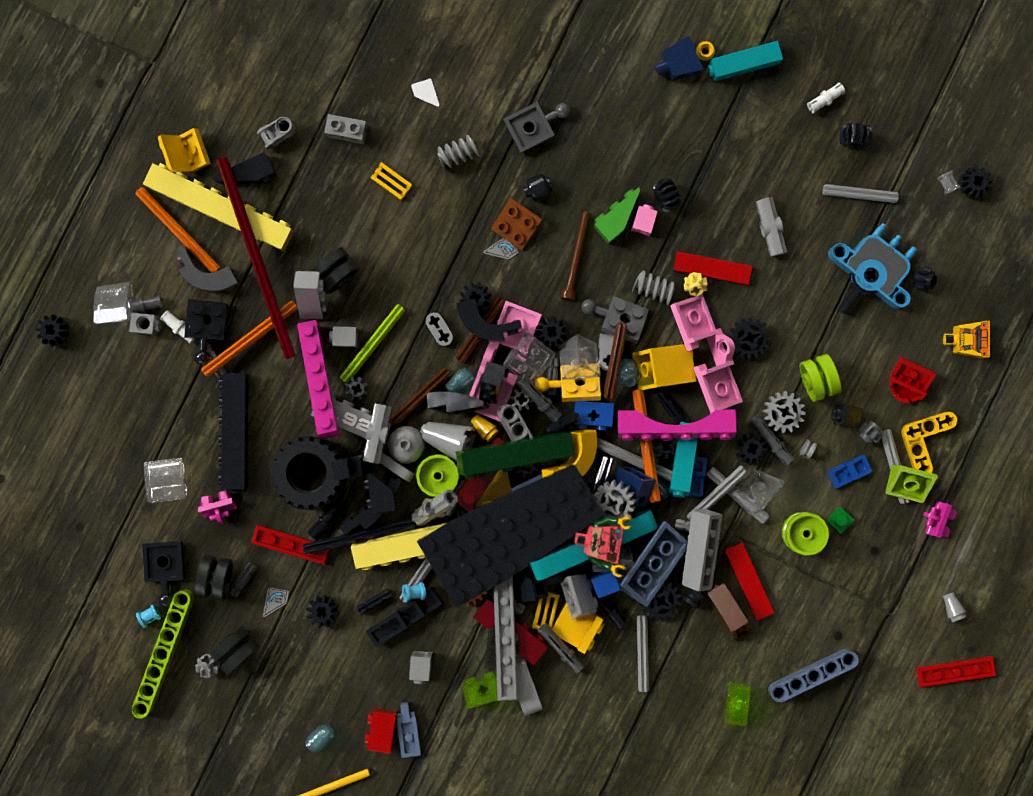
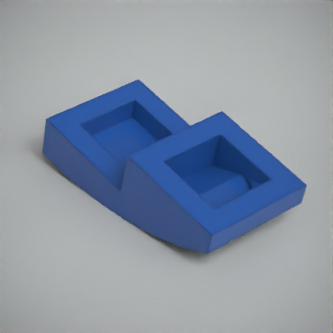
[826,454,872,489]
[688,456,707,498]

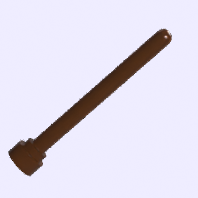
[560,211,590,301]

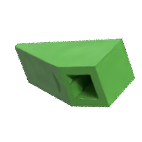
[594,187,640,244]

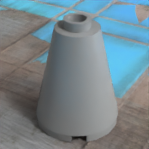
[420,422,476,462]

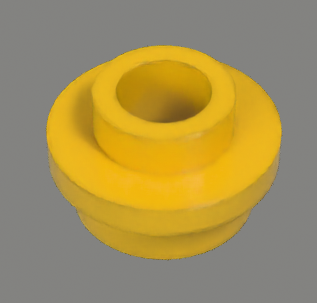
[696,41,715,61]

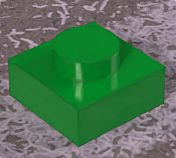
[826,507,854,534]

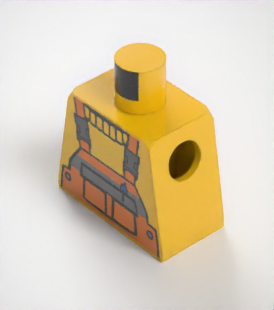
[943,321,990,359]

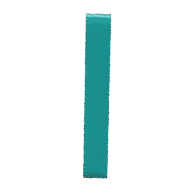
[530,509,658,580]

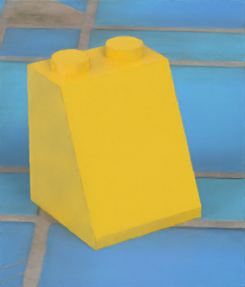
[632,344,697,390]

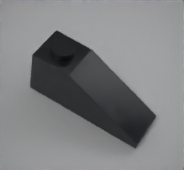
[212,152,277,184]

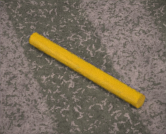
[298,768,371,796]

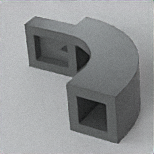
[176,246,241,293]

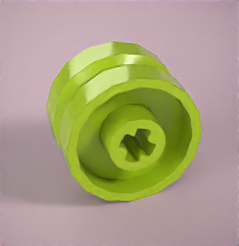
[799,354,841,402]
[416,454,460,497]
[782,512,829,555]

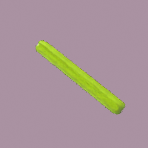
[340,304,405,383]

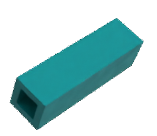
[707,41,783,82]
[669,422,698,498]

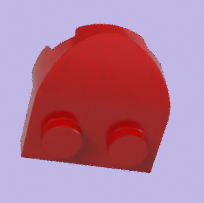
[889,356,936,403]

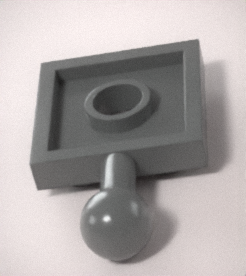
[503,102,570,154]
[581,296,649,344]

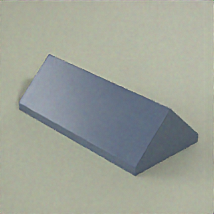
[620,521,688,607]

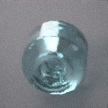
[617,358,641,387]

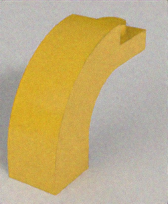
[542,429,597,477]

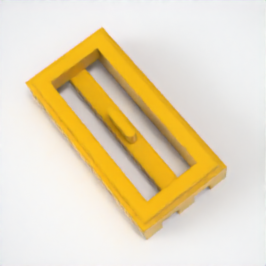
[370,162,413,201]
[532,592,560,629]

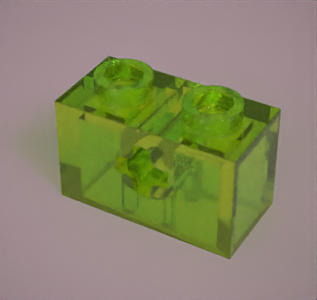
[461,671,497,709]
[724,681,751,726]

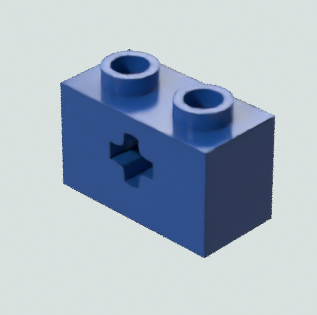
[574,401,614,430]
[590,571,622,598]

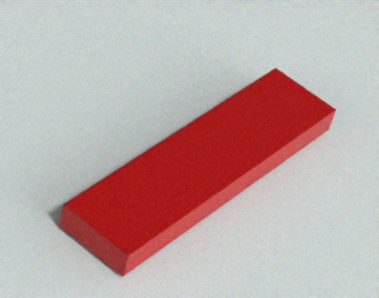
[673,251,752,285]
[251,525,330,565]
[724,542,774,621]
[916,656,996,688]

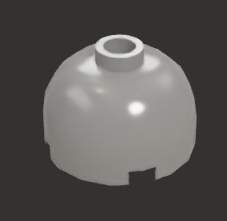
[387,426,425,464]

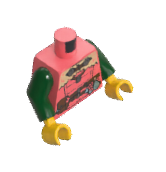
[575,516,632,577]

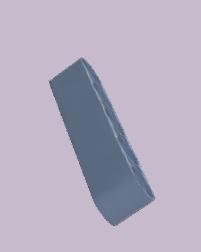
[768,649,859,702]

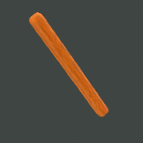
[136,187,220,273]
[201,301,298,377]
[632,389,661,503]

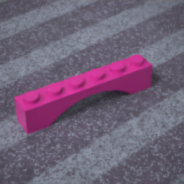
[297,320,340,439]
[618,410,736,441]

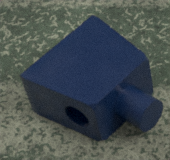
[654,36,703,80]
[616,467,656,515]

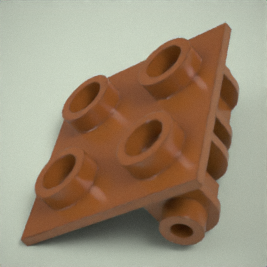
[491,198,542,250]

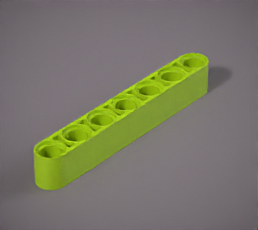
[132,589,195,719]

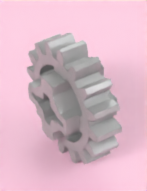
[762,391,806,433]
[594,480,636,519]

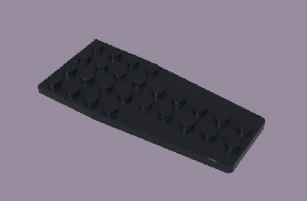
[417,465,603,608]

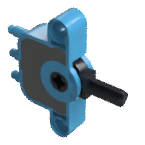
[828,223,917,315]

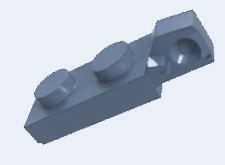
[396,702,421,758]

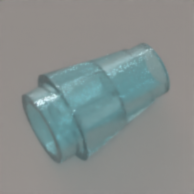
[446,367,474,392]

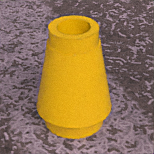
[471,414,499,442]

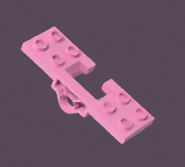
[670,294,743,413]
[469,301,542,421]

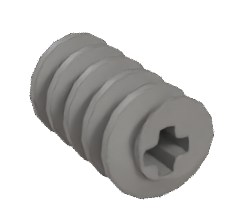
[437,135,479,171]
[632,270,675,305]

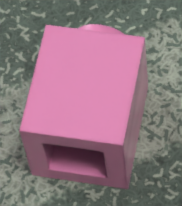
[631,205,658,236]

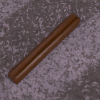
[456,297,505,363]
[603,323,627,399]
[390,368,451,425]

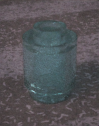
[305,724,334,753]

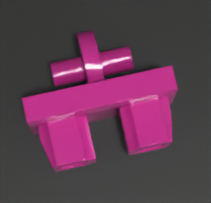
[198,490,238,524]
[923,501,957,538]

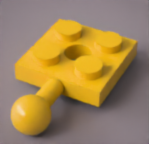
[534,364,601,402]

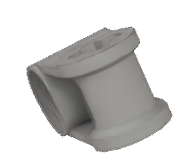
[257,117,295,150]
[599,333,614,371]

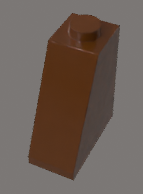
[708,583,751,641]

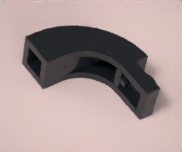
[456,299,522,342]

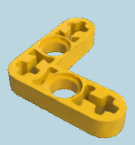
[901,412,957,473]

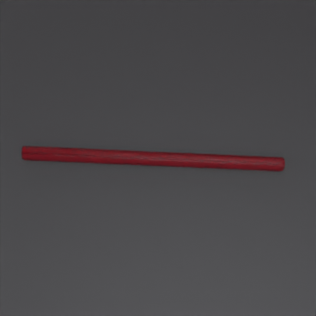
[217,156,295,359]

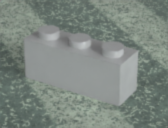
[294,271,328,319]

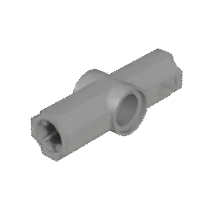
[756,197,787,257]
[363,403,392,464]
[412,490,458,526]

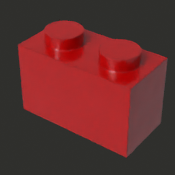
[365,708,397,753]

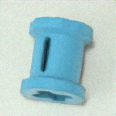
[402,582,426,602]
[136,604,162,628]

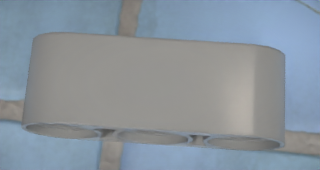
[497,404,533,441]
[516,657,543,716]

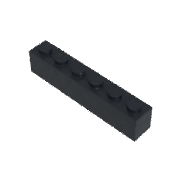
[218,373,249,489]

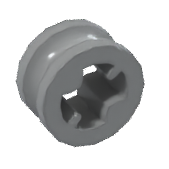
[800,439,817,459]

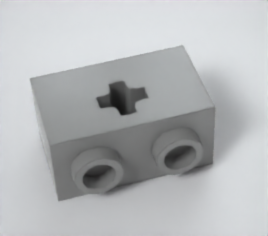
[324,114,368,144]
[409,651,433,684]

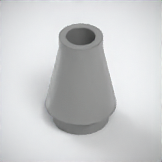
[943,592,967,622]

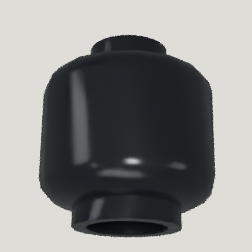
[524,174,553,202]

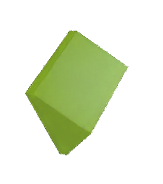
[886,465,938,503]

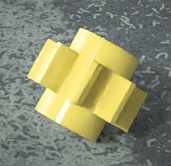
[684,272,708,296]

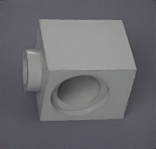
[129,312,161,336]
[329,326,358,348]

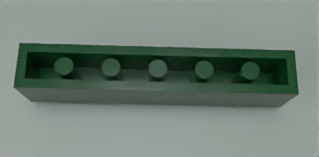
[455,432,575,479]

